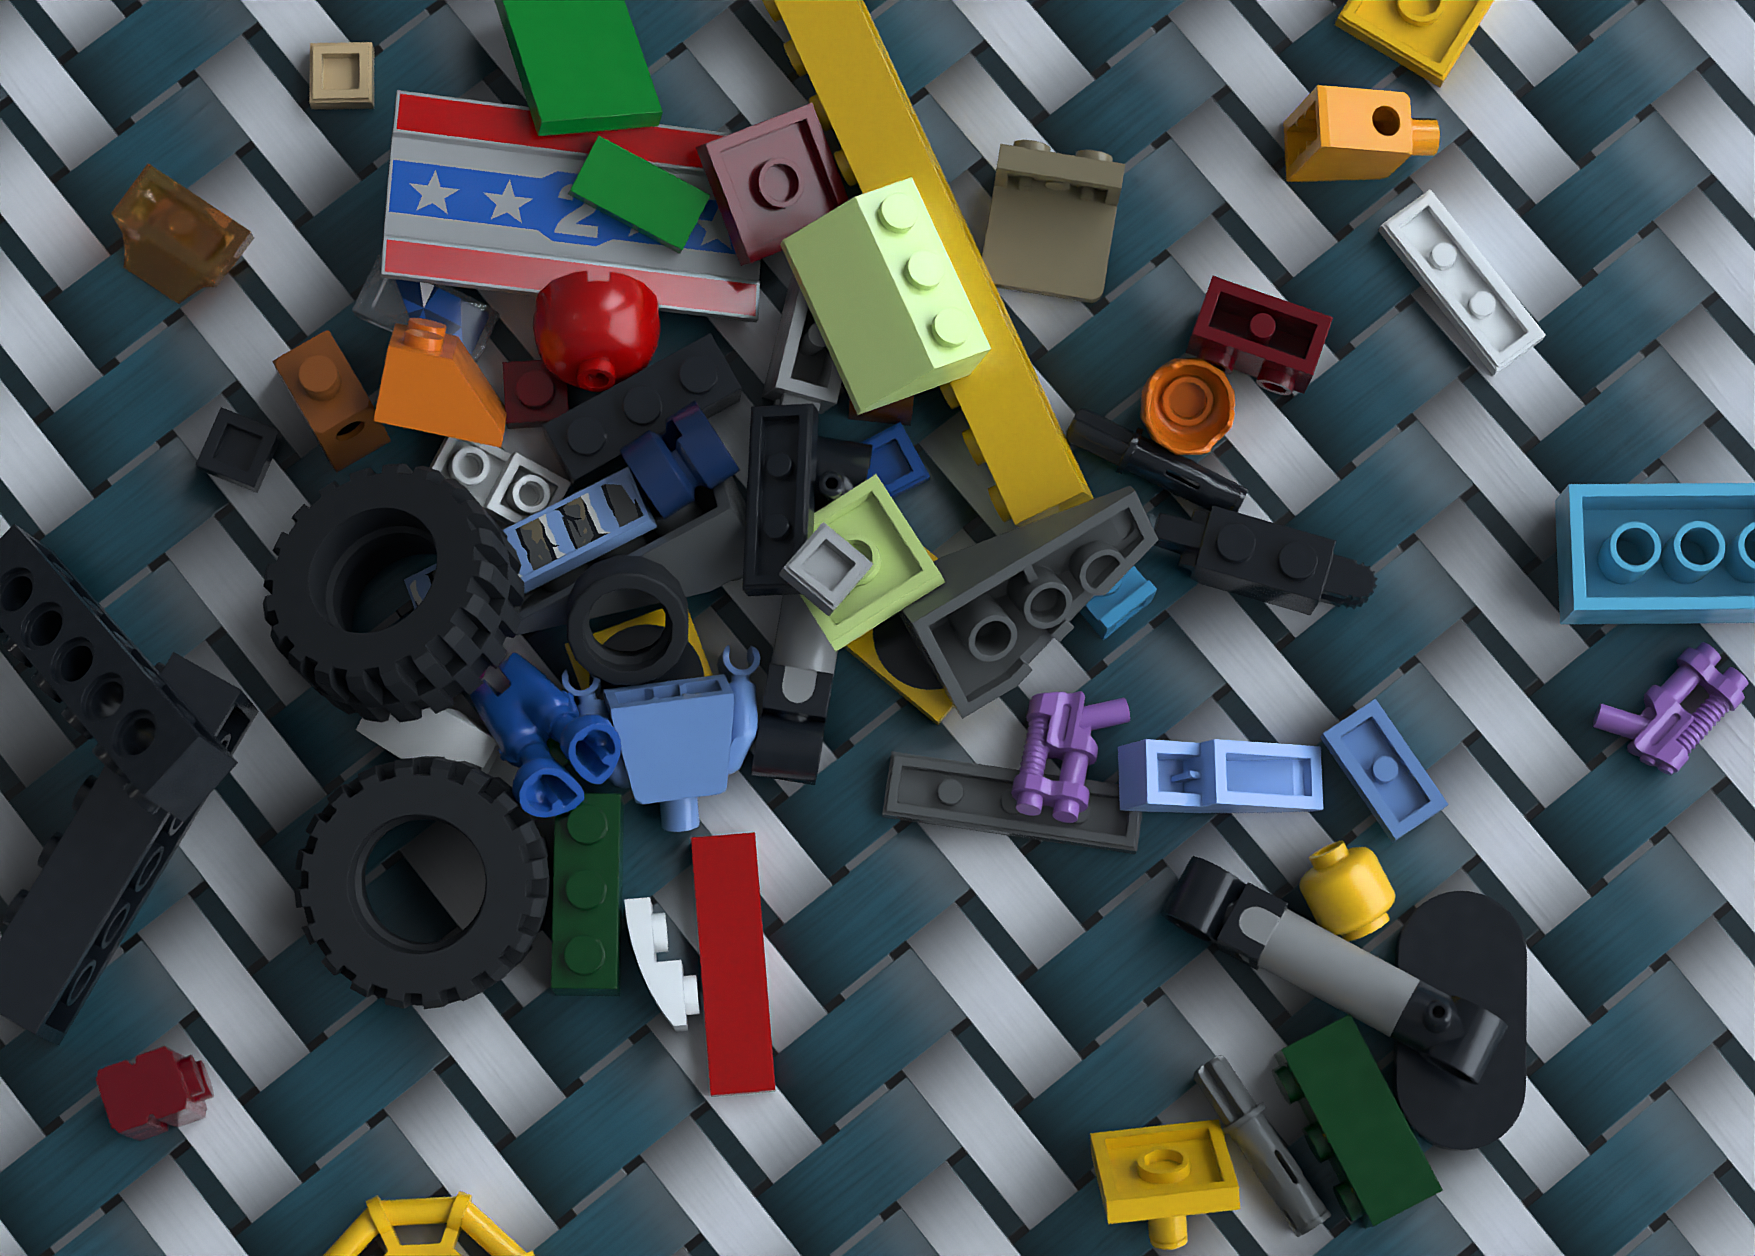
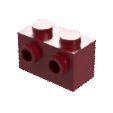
[1185,276,1333,395]

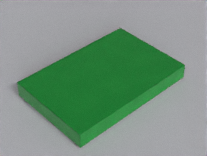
[494,0,663,136]

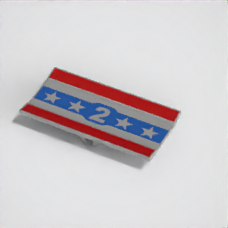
[380,90,761,322]

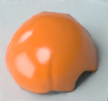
[1140,358,1235,455]

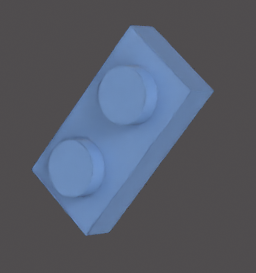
[1320,699,1449,843]

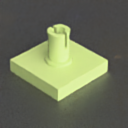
[800,474,945,651]

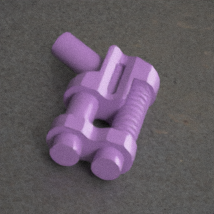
[1593,642,1749,775]
[1011,691,1130,823]

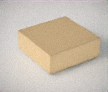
[309,42,374,109]

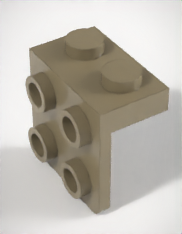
[982,140,1125,303]

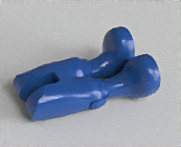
[470,652,621,818]

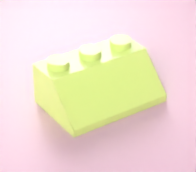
[780,177,991,415]

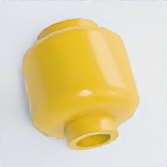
[1299,841,1395,942]

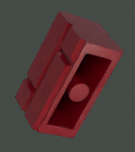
[95,1046,214,1141]

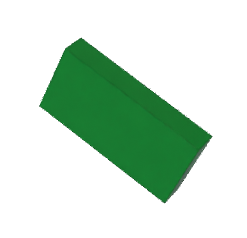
[568,135,711,254]

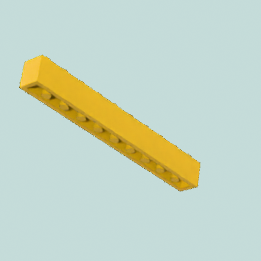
[762,0,1094,527]

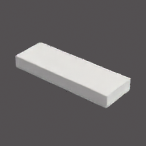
[1378,189,1546,376]

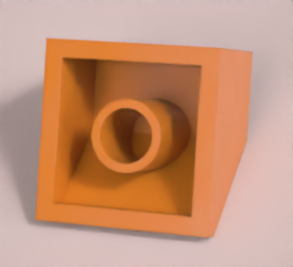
[373,318,507,448]

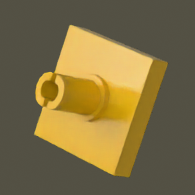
[1090,1119,1240,1250]

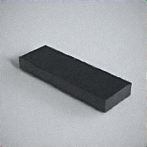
[742,403,819,596]

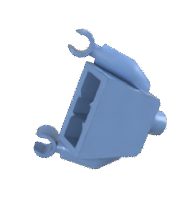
[562,645,761,832]

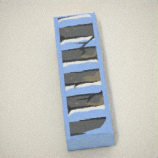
[404,466,657,609]

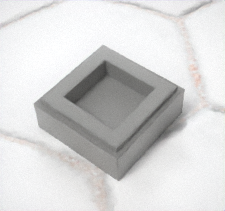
[779,522,873,616]

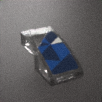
[352,254,500,364]

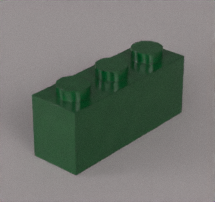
[551,793,624,996]
[1272,1014,1443,1229]

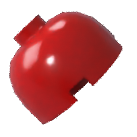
[533,271,660,392]

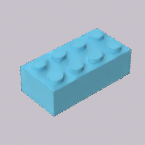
[1555,483,1755,624]

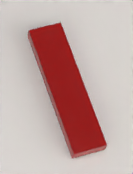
[691,832,776,1097]

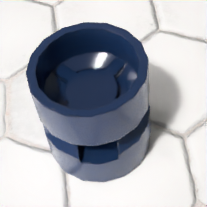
[619,400,740,519]

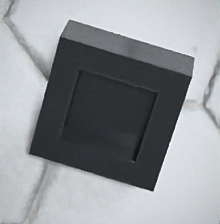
[195,407,282,493]

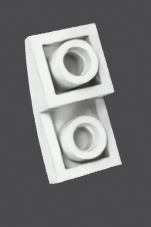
[429,436,571,526]
[356,708,499,774]
[624,897,699,1032]

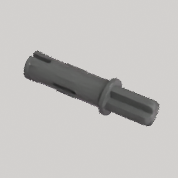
[1193,1055,1331,1237]

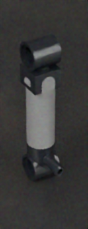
[752,436,873,785]
[1160,856,1508,1085]

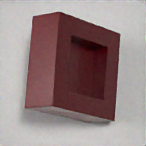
[502,360,570,429]

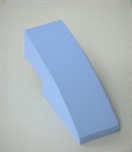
[1118,739,1323,813]

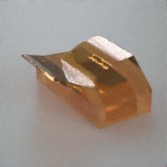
[111,163,254,304]

